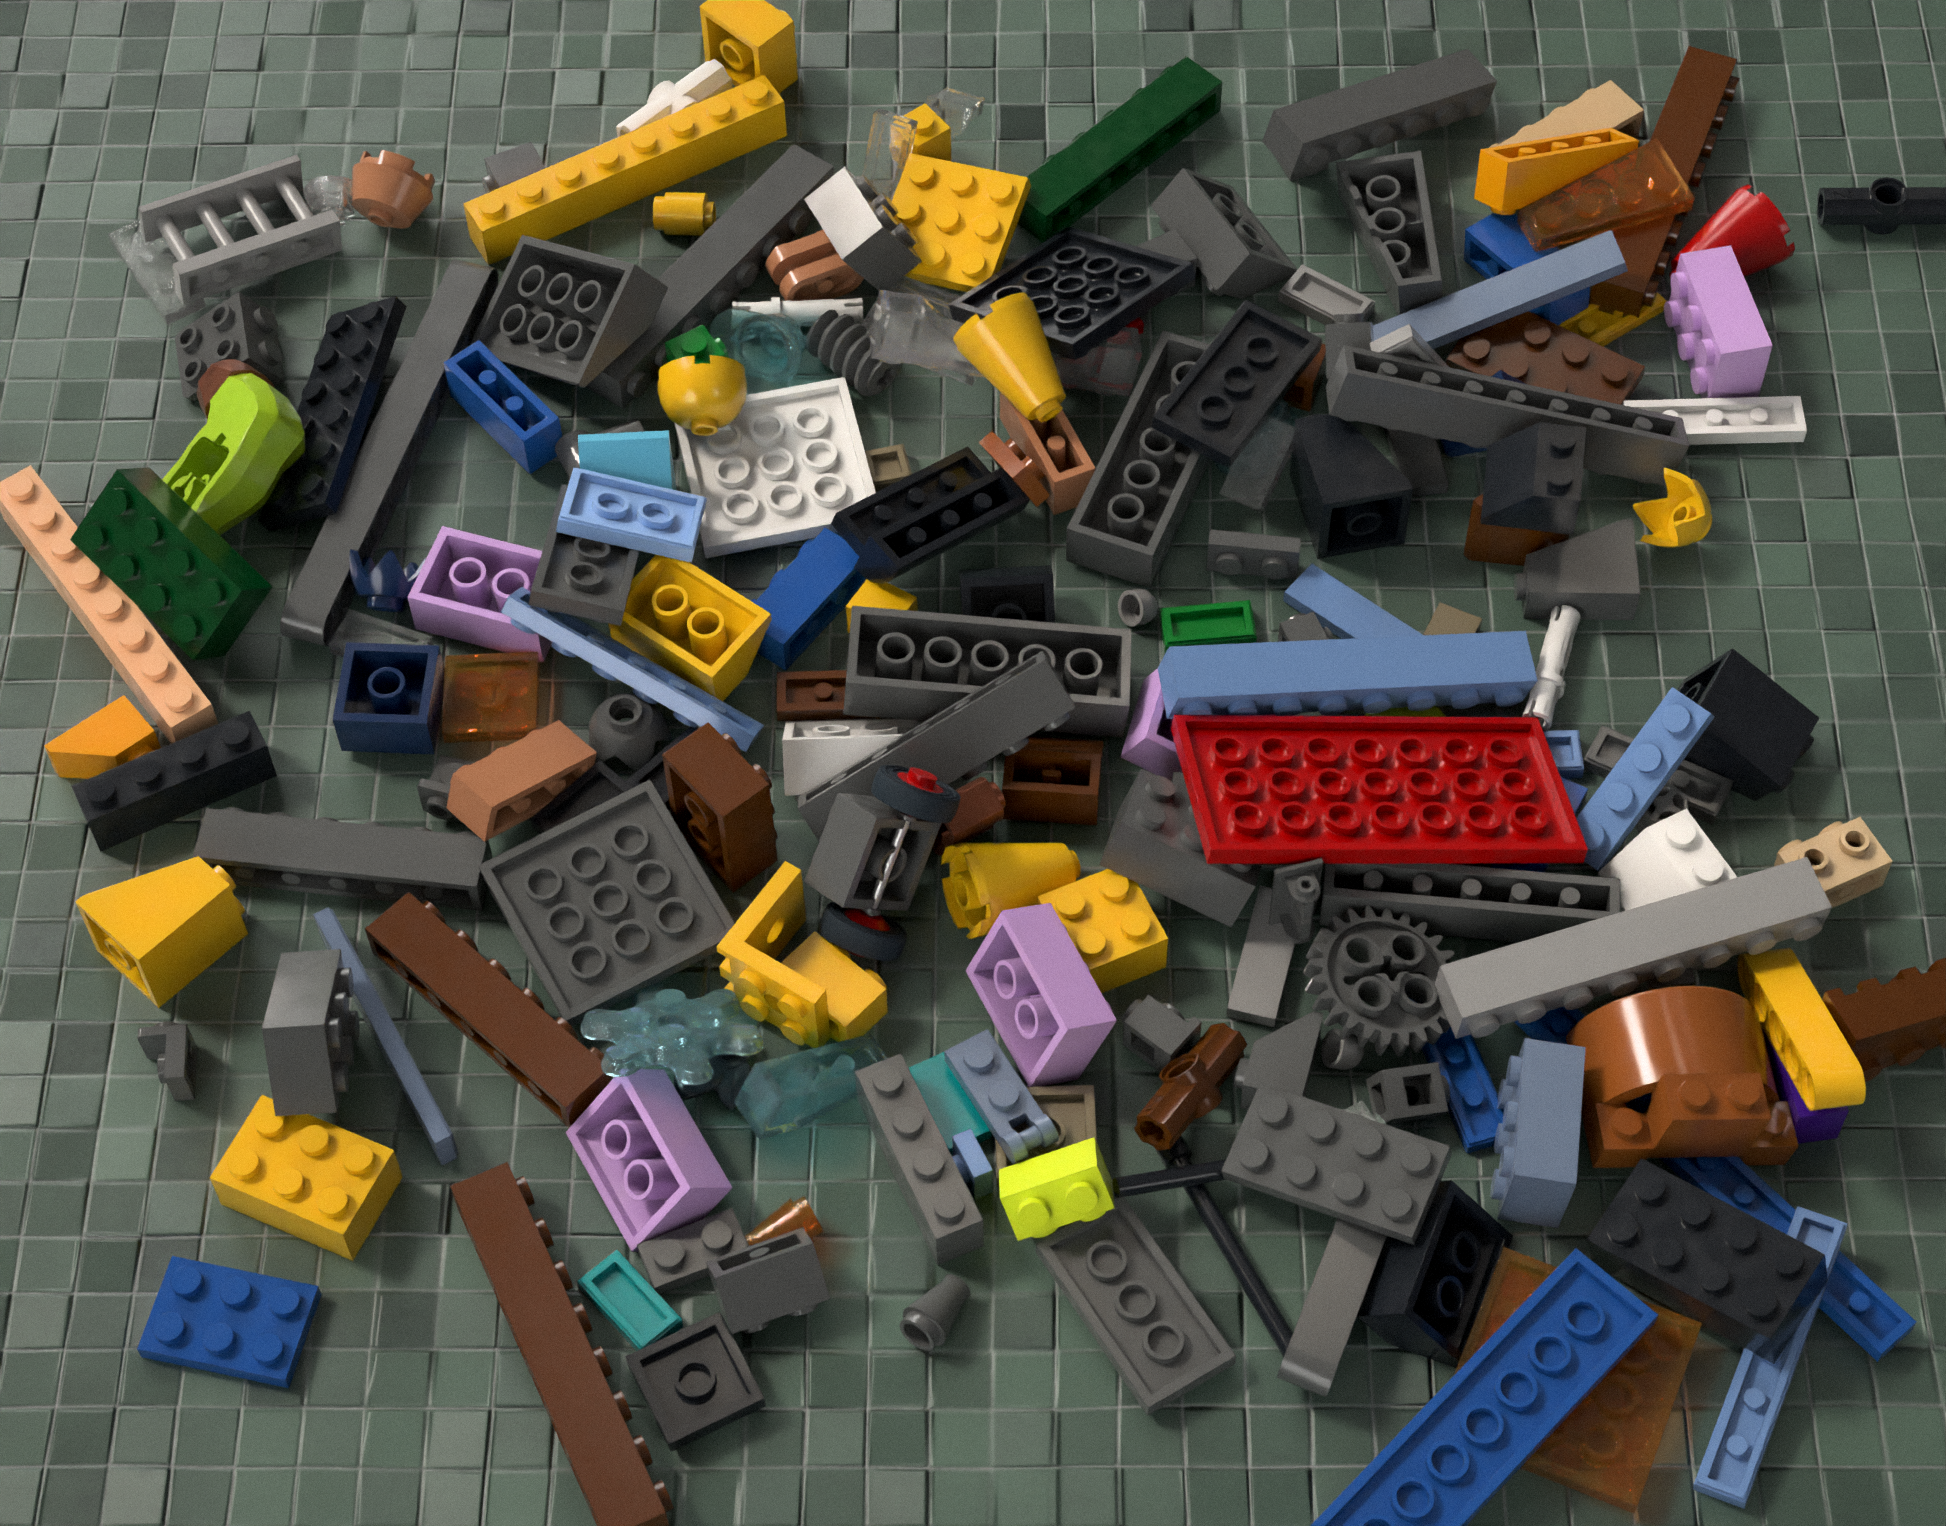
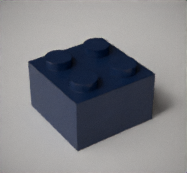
[333,642,447,754]

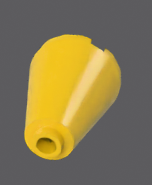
[953,292,1066,423]
[941,842,1081,939]

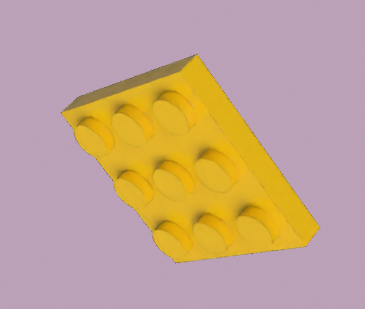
[892,153,1031,292]

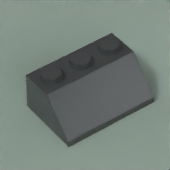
[1151,168,1298,299]

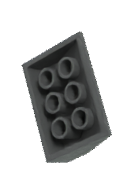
[470,235,669,388]

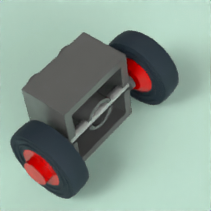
[804,765,961,961]

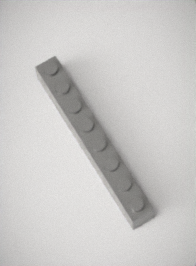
[1435,857,1832,1039]

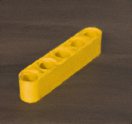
[1737,948,1866,1111]

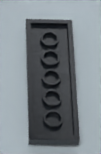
[258,296,407,531]

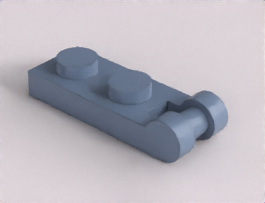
[944,1029,1059,1164]

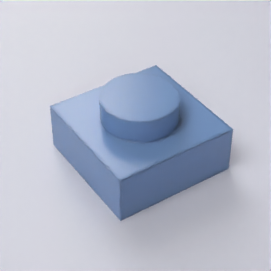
[952,1128,993,1200]

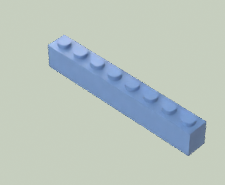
[1158,631,1538,719]

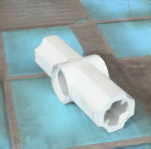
[616,59,732,137]

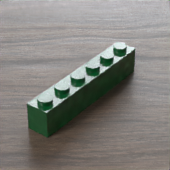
[1018,56,1222,242]

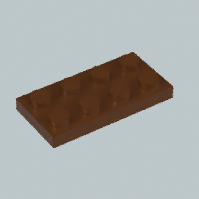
[1446,311,1645,405]

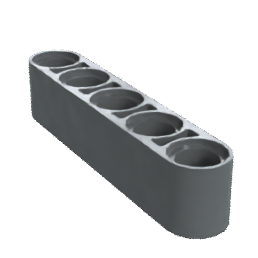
[1277,1218,1386,1397]

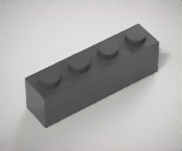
[855,1053,984,1265]

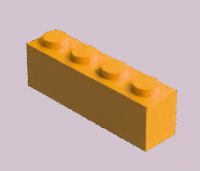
[1474,128,1639,215]

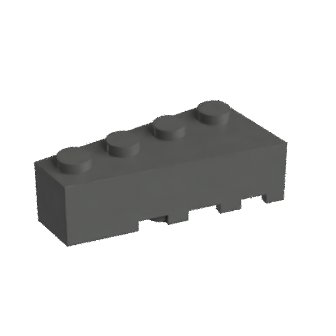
[1336,151,1443,315]

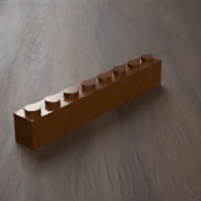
[1589,46,1740,318]
[450,1162,674,1526]

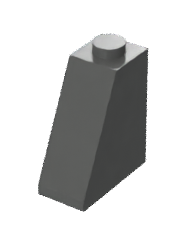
[1514,519,1640,620]

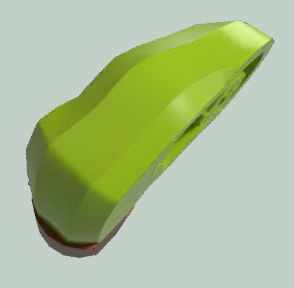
[162,359,305,535]

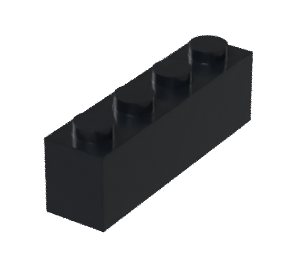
[71,711,277,852]

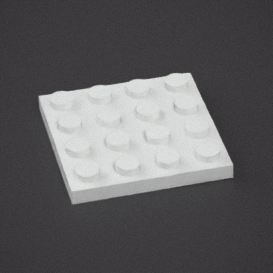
[674,377,876,559]

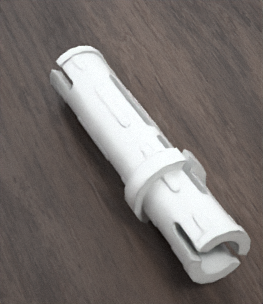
[732,297,863,331]
[1522,605,1581,730]

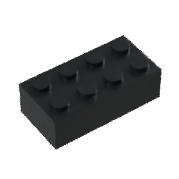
[1587,1158,1828,1364]

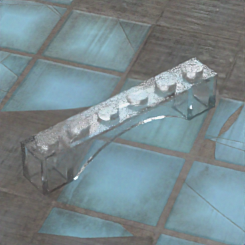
[869,290,1142,397]

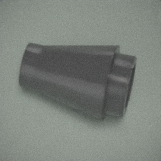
[899,1274,970,1351]

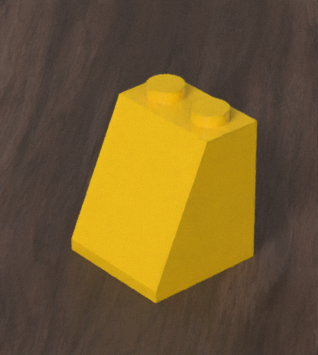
[75,856,248,1008]

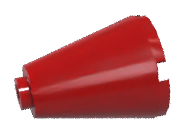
[1669,184,1795,279]

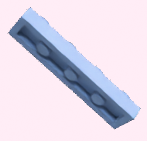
[1576,687,1714,871]

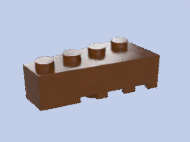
[1822,958,1946,1082]

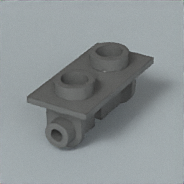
[1268,858,1323,944]

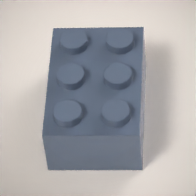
[1490,1038,1586,1228]

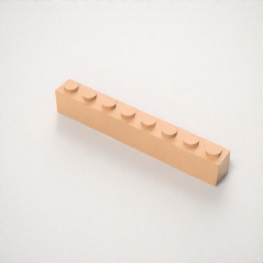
[0,465,218,744]

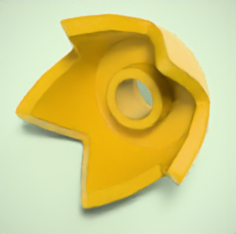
[1633,468,1712,548]

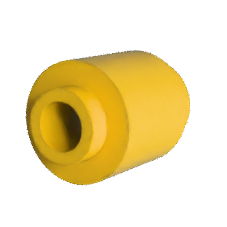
[653,192,716,236]

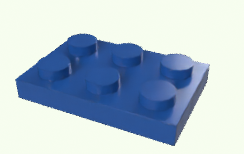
[137,1256,322,1388]

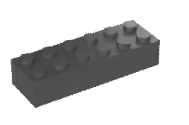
[1066,330,1211,588]
[843,606,1131,738]

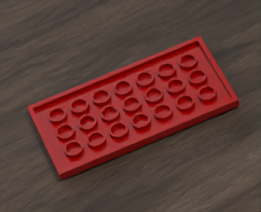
[1171,715,1588,864]

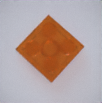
[442,651,540,743]

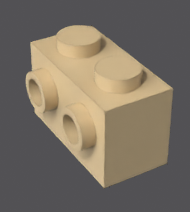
[1774,817,1892,908]

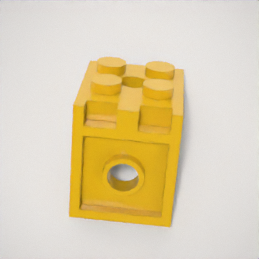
[716,861,830,1051]

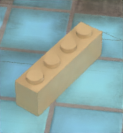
[1489,80,1644,148]

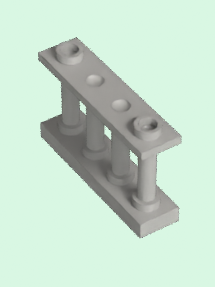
[138,155,342,305]

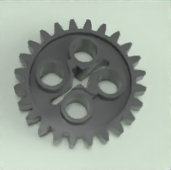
[1303,905,1455,1056]

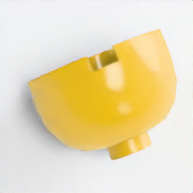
[657,355,747,436]

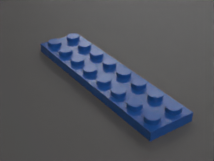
[1310,1248,1658,1526]

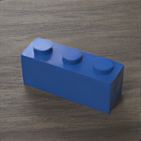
[1464,213,1590,325]
[443,340,562,474]
[751,528,866,670]

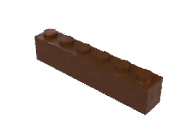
[365,892,612,1128]

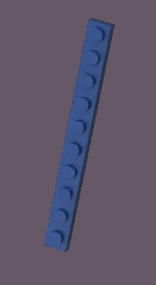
[1514,1006,1916,1362]

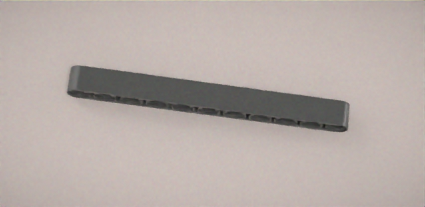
[280,259,499,646]

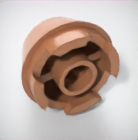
[352,150,435,229]

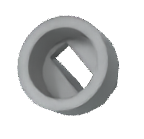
[1118,589,1158,626]
[1321,1028,1364,1070]

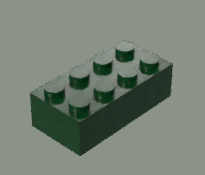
[70,467,273,661]

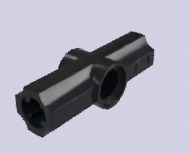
[1816,177,1946,235]

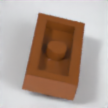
[979,431,1050,507]

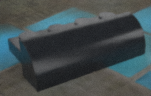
[831,446,1030,584]

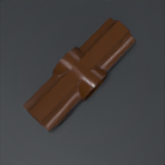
[1134,1023,1247,1151]

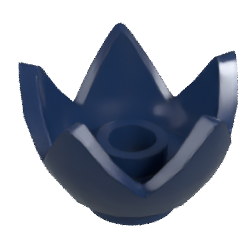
[349,549,426,613]

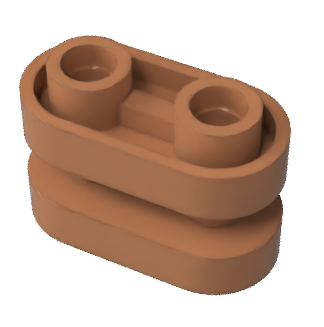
[765,230,864,301]

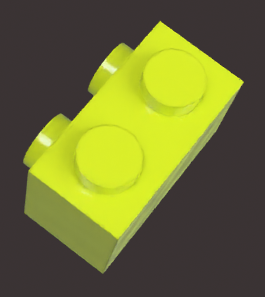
[999,1137,1115,1241]

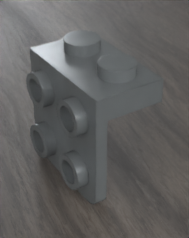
[175,292,285,401]

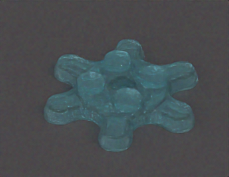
[580,983,764,1085]

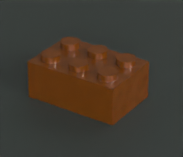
[662,722,778,892]

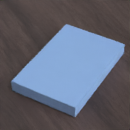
[556,468,707,563]

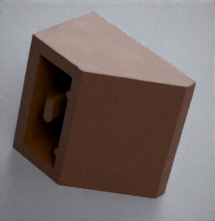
[1002,736,1104,826]

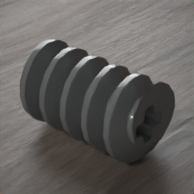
[806,310,903,396]

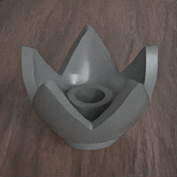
[589,693,672,772]

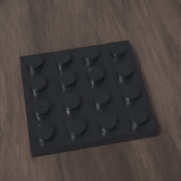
[949,226,1195,360]

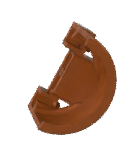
[1566,986,1799,1168]

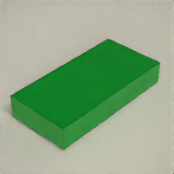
[1159,600,1257,653]

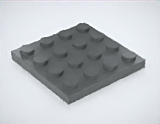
[478,780,735,1026]

